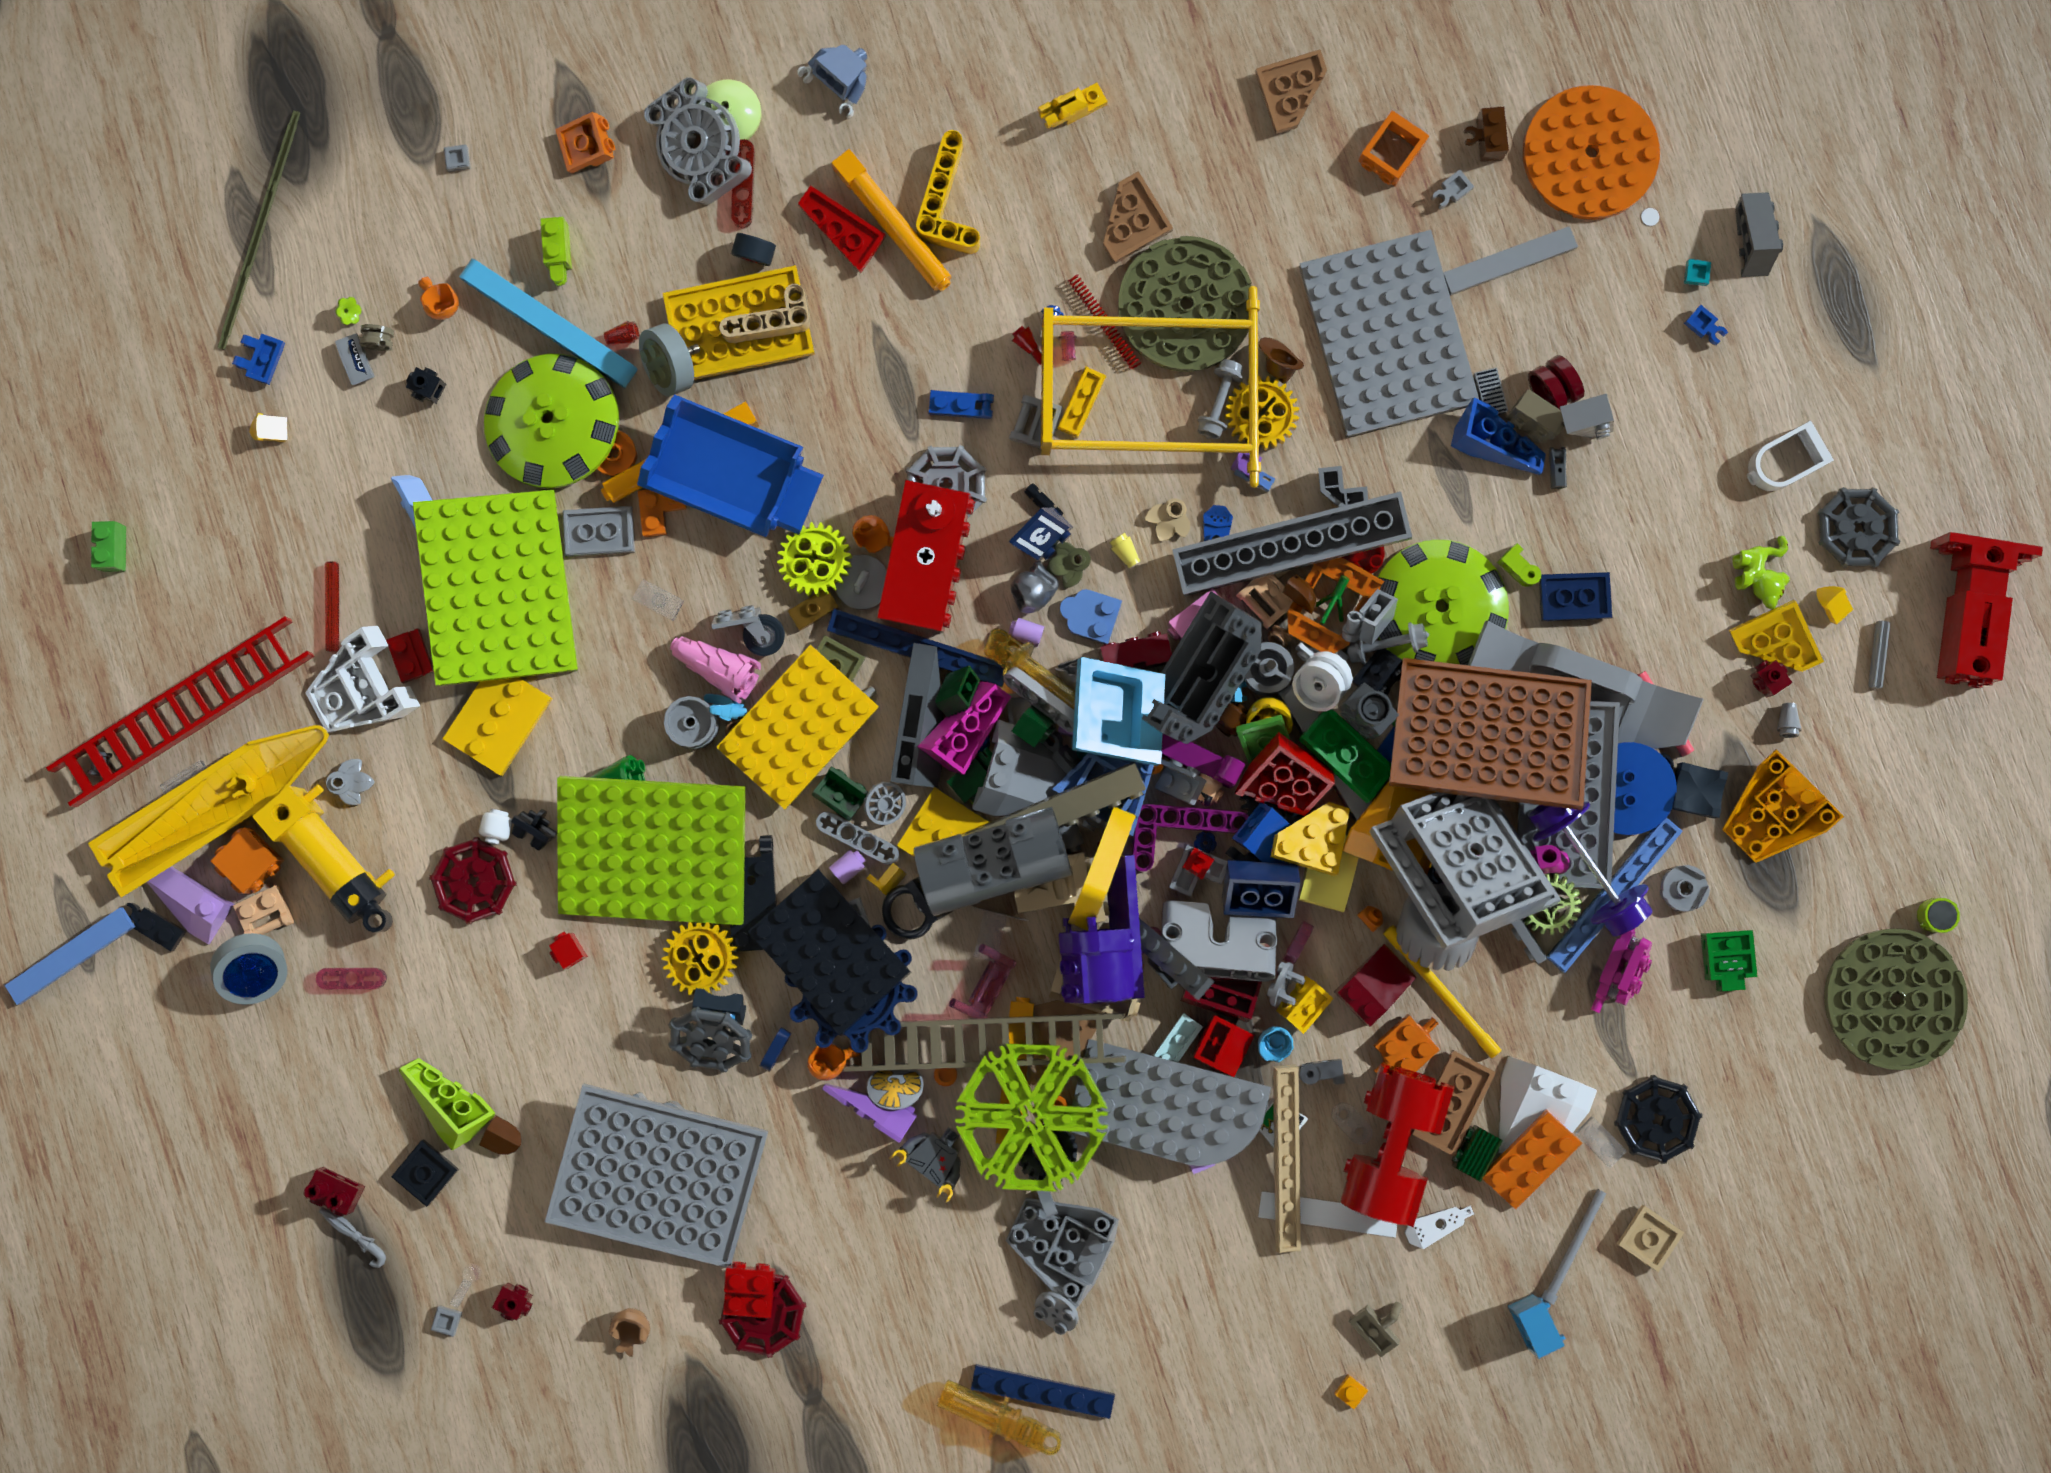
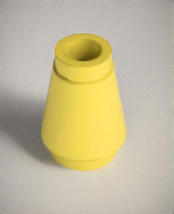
[1109,533,1140,568]

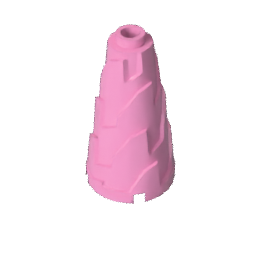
[670,636,761,703]

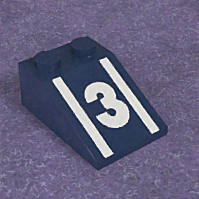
[1009,508,1073,560]

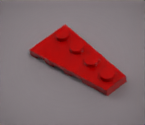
[798,185,886,274]

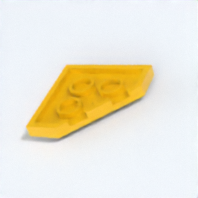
[1729,600,1824,672]
[1271,802,1350,876]

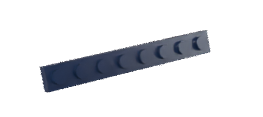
[827,609,1009,688]

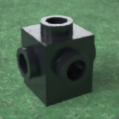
[406,367,447,404]

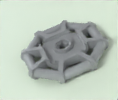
[905,445,987,518]

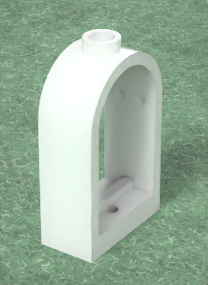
[1747,421,1834,491]

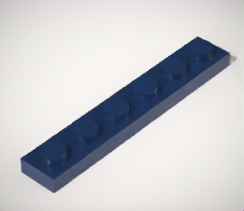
[971,1364,1115,1419]

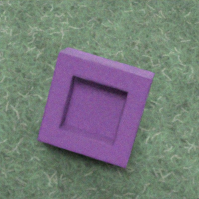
[1231,453,1262,479]

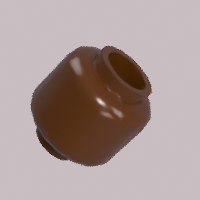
[1215,703,1248,737]

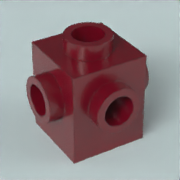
[1750,660,1793,698]
[492,1282,533,1321]

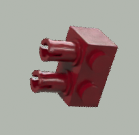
[304,1167,366,1216]

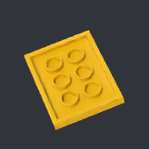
[443,677,553,776]
[897,787,990,857]

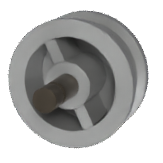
[1244,642,1294,696]

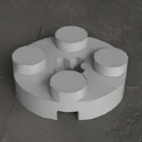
[1660,865,1710,912]

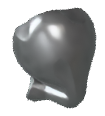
[1010,561,1059,613]

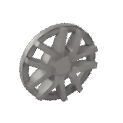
[864,781,906,825]

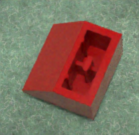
[1192,1014,1255,1077]

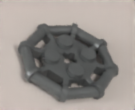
[1817,487,1901,568]
[669,1007,752,1073]

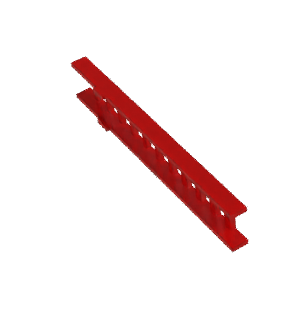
[46,616,315,807]

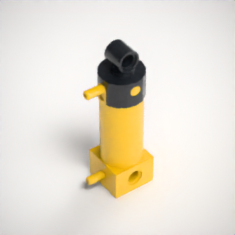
[252,784,395,932]

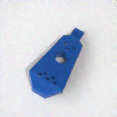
[1203,505,1233,541]

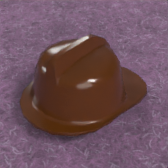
[1258,337,1304,384]

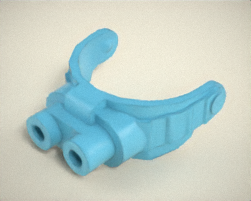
[703,693,747,721]

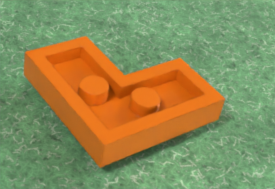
[638,490,687,537]

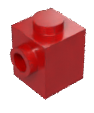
[549,931,588,969]

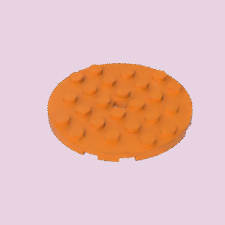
[1523,85,1660,220]

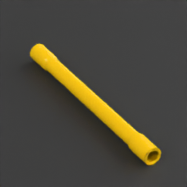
[1383,925,1502,1059]

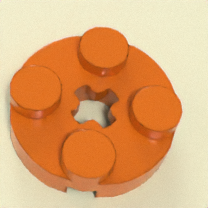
[597,431,638,477]

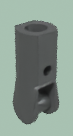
[1549,447,1567,489]

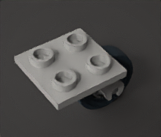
[712,605,785,656]

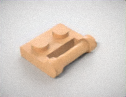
[1236,574,1293,629]
[233,885,294,935]

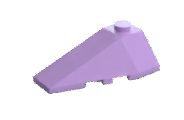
[147,866,234,944]

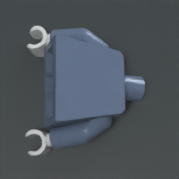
[798,45,867,119]

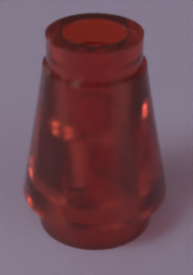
[604,321,640,345]

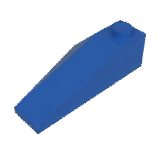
[1451,397,1546,475]

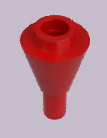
[1011,325,1042,365]

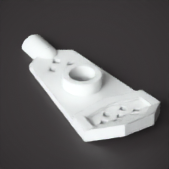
[1404,1206,1474,1249]

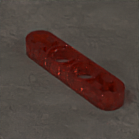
[731,139,755,229]

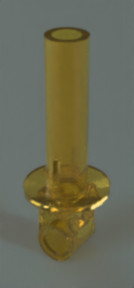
[984,629,1076,710]

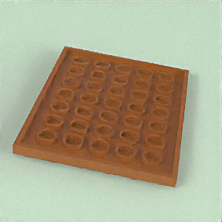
[1389,658,1592,810]

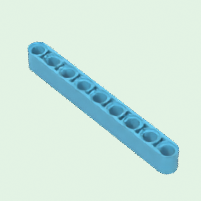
[459,258,638,388]

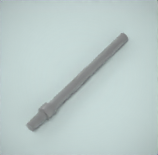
[1541,1189,1606,1310]

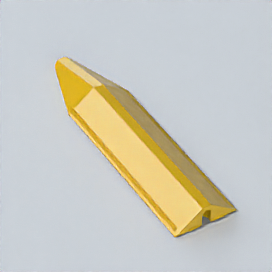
[88,725,329,898]

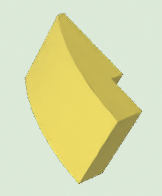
[1299,835,1358,912]

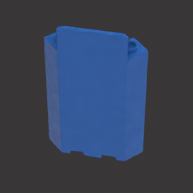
[637,394,824,537]

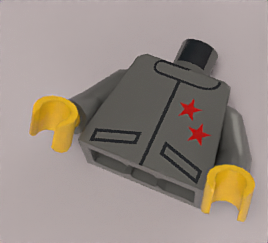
[889,1127,961,1202]

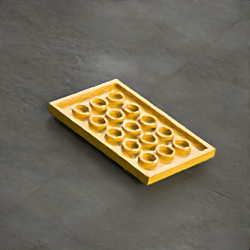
[662,265,815,380]
[716,644,879,810]

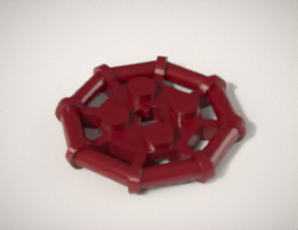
[429,837,517,925]
[718,1274,807,1358]

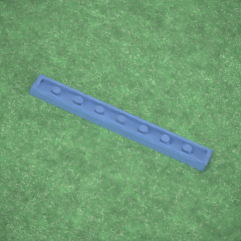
[1546,817,1682,973]

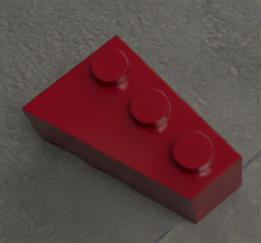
[1099,631,1172,670]

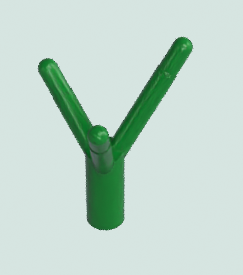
[1316,575,1350,624]

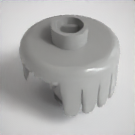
[1396,884,1479,971]

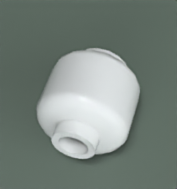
[479,809,512,845]

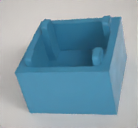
[1508,1294,1566,1358]

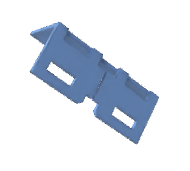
[1234,469,1275,493]

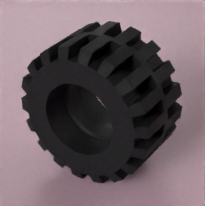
[1018,1120,1078,1182]

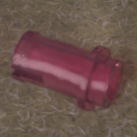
[1059,331,1077,361]

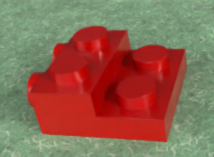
[723,1262,776,1318]

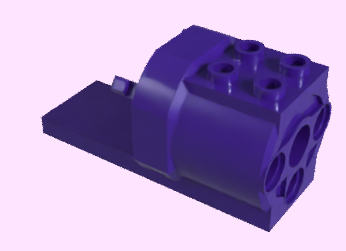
[1059,855,1145,1004]

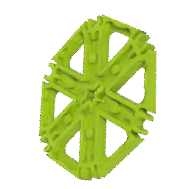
[955,1043,1108,1192]

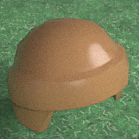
[608,1308,650,1357]

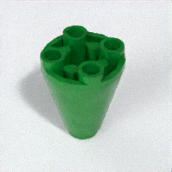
[589,755,645,781]

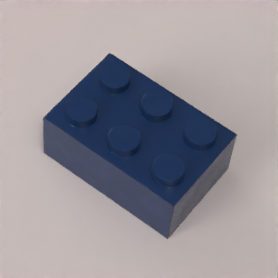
[1222,860,1301,918]

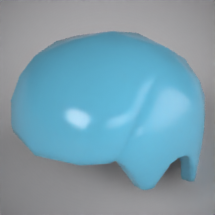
[1258,1026,1294,1062]

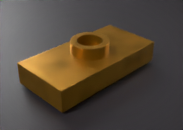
[788,590,839,631]

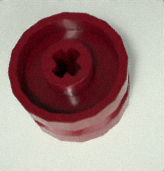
[1528,355,1585,410]

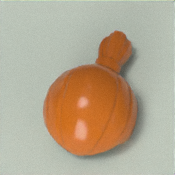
[418,277,459,320]
[852,515,894,553]
[807,1044,861,1081]

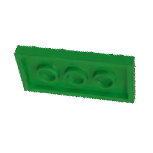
[1299,709,1391,803]

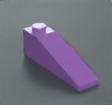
[822,1083,917,1143]

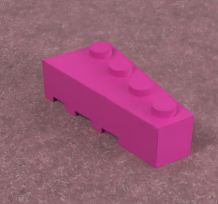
[917,681,1011,775]

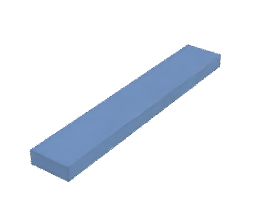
[5,907,135,1005]

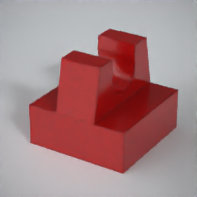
[1182,847,1214,879]

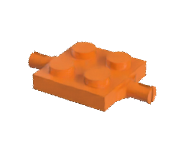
[1373,1014,1440,1074]

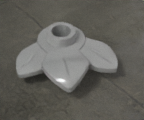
[326,759,375,805]

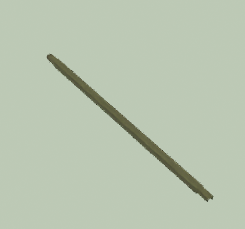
[218,110,300,350]

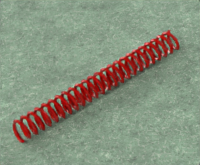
[1068,274,1142,369]

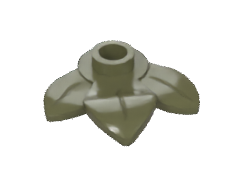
[1046,542,1091,588]

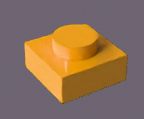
[1334,1374,1368,1410]

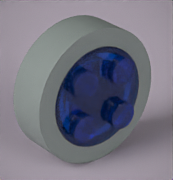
[210,933,287,1004]

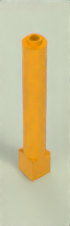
[831,149,952,291]
[600,401,759,503]

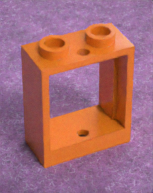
[1358,110,1430,186]

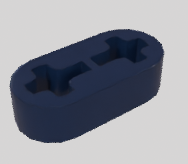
[760,1027,792,1072]

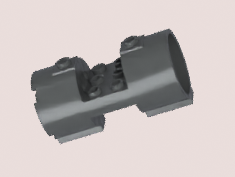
[914,807,1072,916]

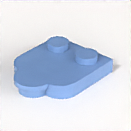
[1060,589,1122,644]

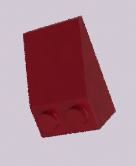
[1334,944,1417,1027]

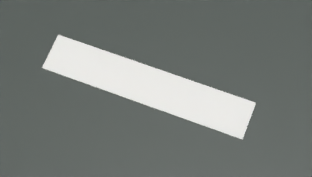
[1258,1191,1397,1238]

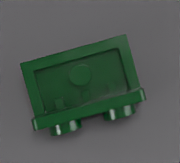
[812,766,868,822]

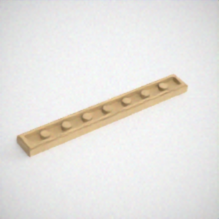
[1273,1065,1301,1253]

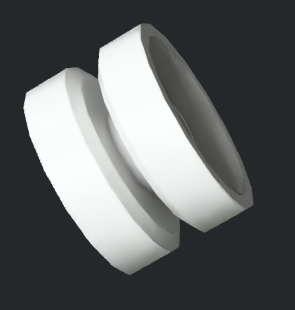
[1292,651,1353,711]

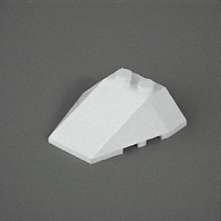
[1498,1056,1597,1154]

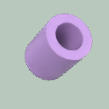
[1008,618,1045,648]
[829,849,866,885]

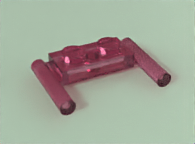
[949,944,1016,1018]

